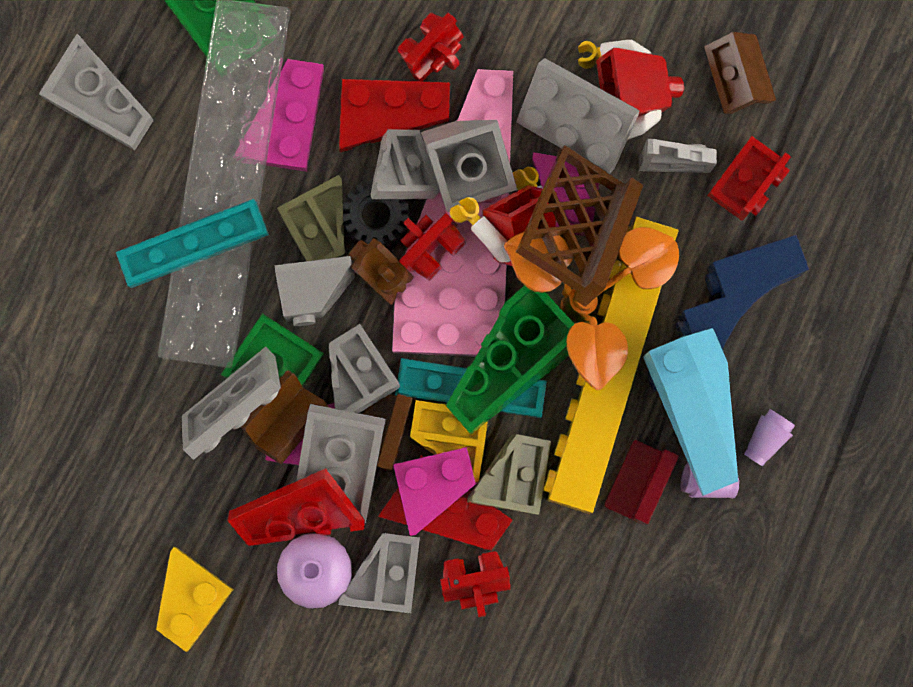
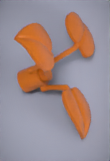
[503,227,679,391]

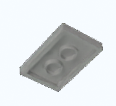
[516,58,640,174]
[182,347,281,460]
[297,404,385,523]

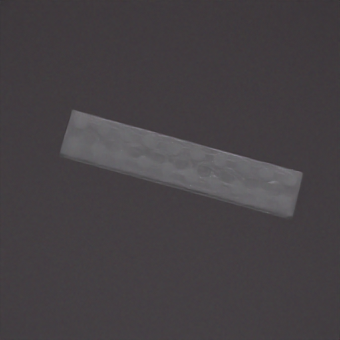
[158,0,290,368]

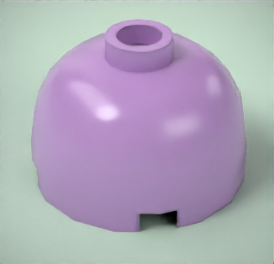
[277,533,352,608]

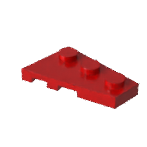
[339,79,450,153]
[378,455,513,551]
[228,468,365,546]

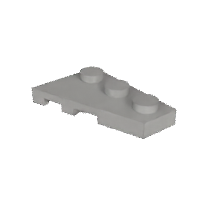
[39,34,153,150]

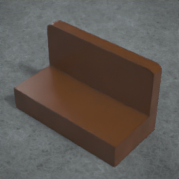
[704,32,776,114]
[240,370,329,465]
[363,394,413,472]

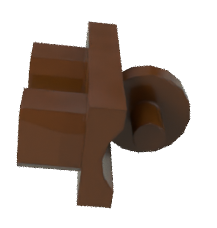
[348,238,414,305]

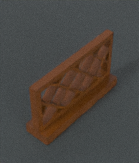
[516,145,643,307]

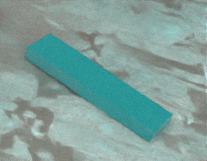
[116,199,269,288]
[395,358,547,418]

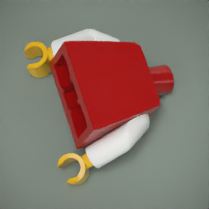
[578,40,684,140]
[450,167,557,279]

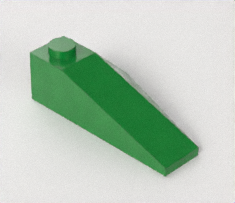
[446,285,574,434]

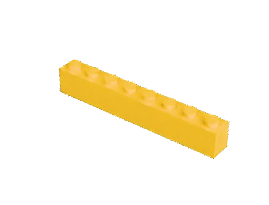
[543,217,678,514]

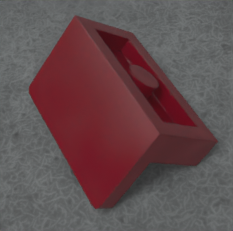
[604,440,679,525]

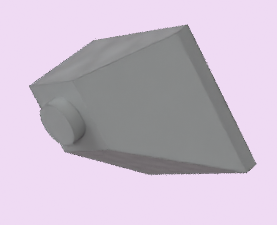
[421,120,517,212]
[275,256,355,326]

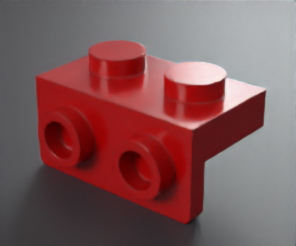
[707,136,791,221]

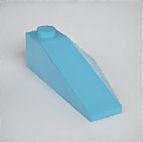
[643,328,738,496]

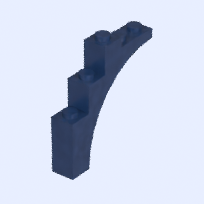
[647,235,809,392]

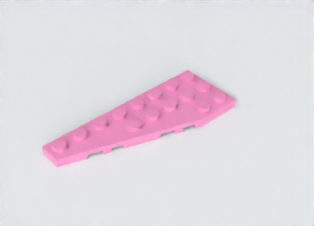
[392,69,513,357]

